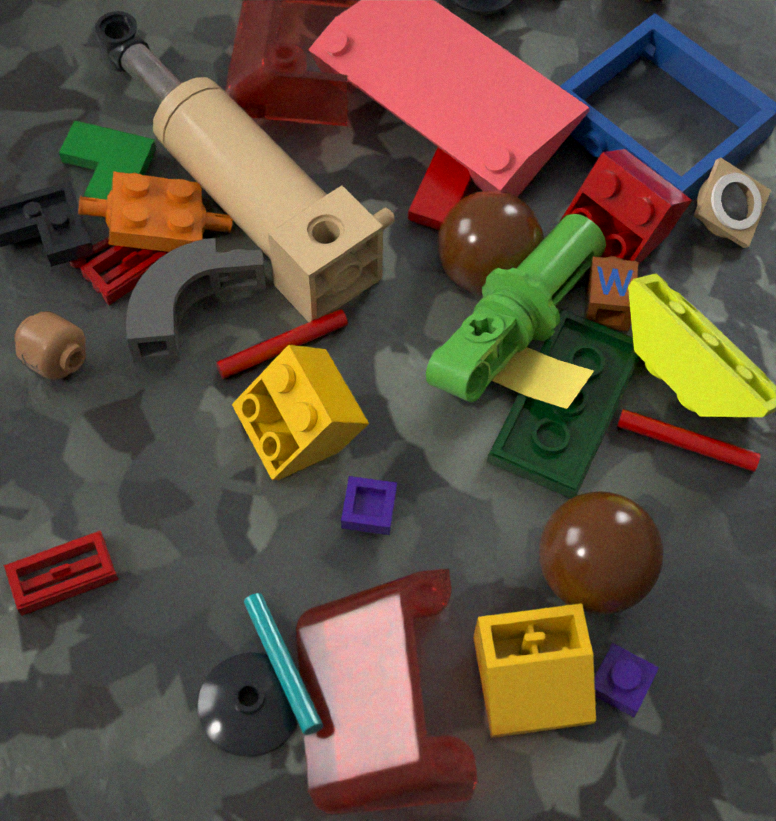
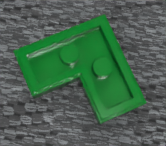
[59,120,157,200]

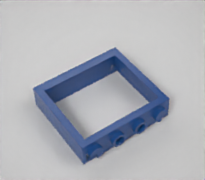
[559,13,776,203]

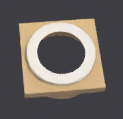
[693,158,771,248]

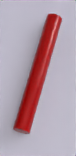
[216,308,348,379]
[617,409,761,472]

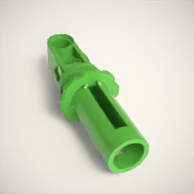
[426,214,606,402]

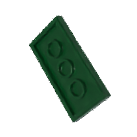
[487,308,640,499]

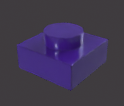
[341,476,397,535]
[594,643,659,718]

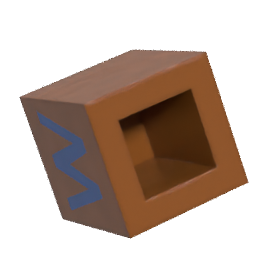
[584,257,638,332]

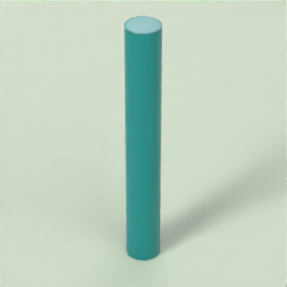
[244,593,323,736]

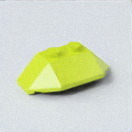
[628,273,776,417]

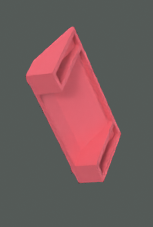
[308,0,590,197]

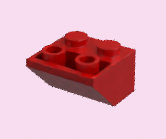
[559,149,692,265]

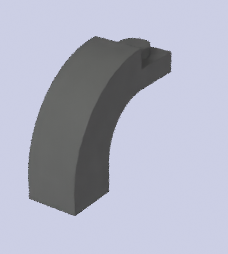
[126,238,266,363]

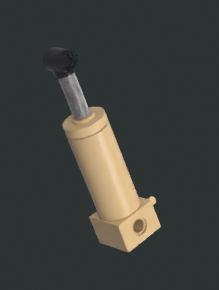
[95,11,395,322]

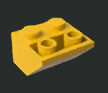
[232,345,369,480]
[473,603,596,738]

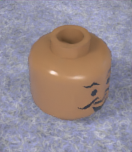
[15,311,86,380]

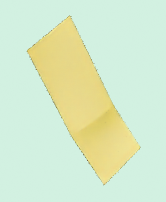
[492,347,594,409]

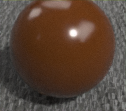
[438,190,544,296]
[539,491,663,615]

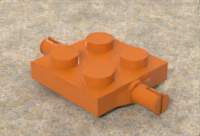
[78,171,232,252]

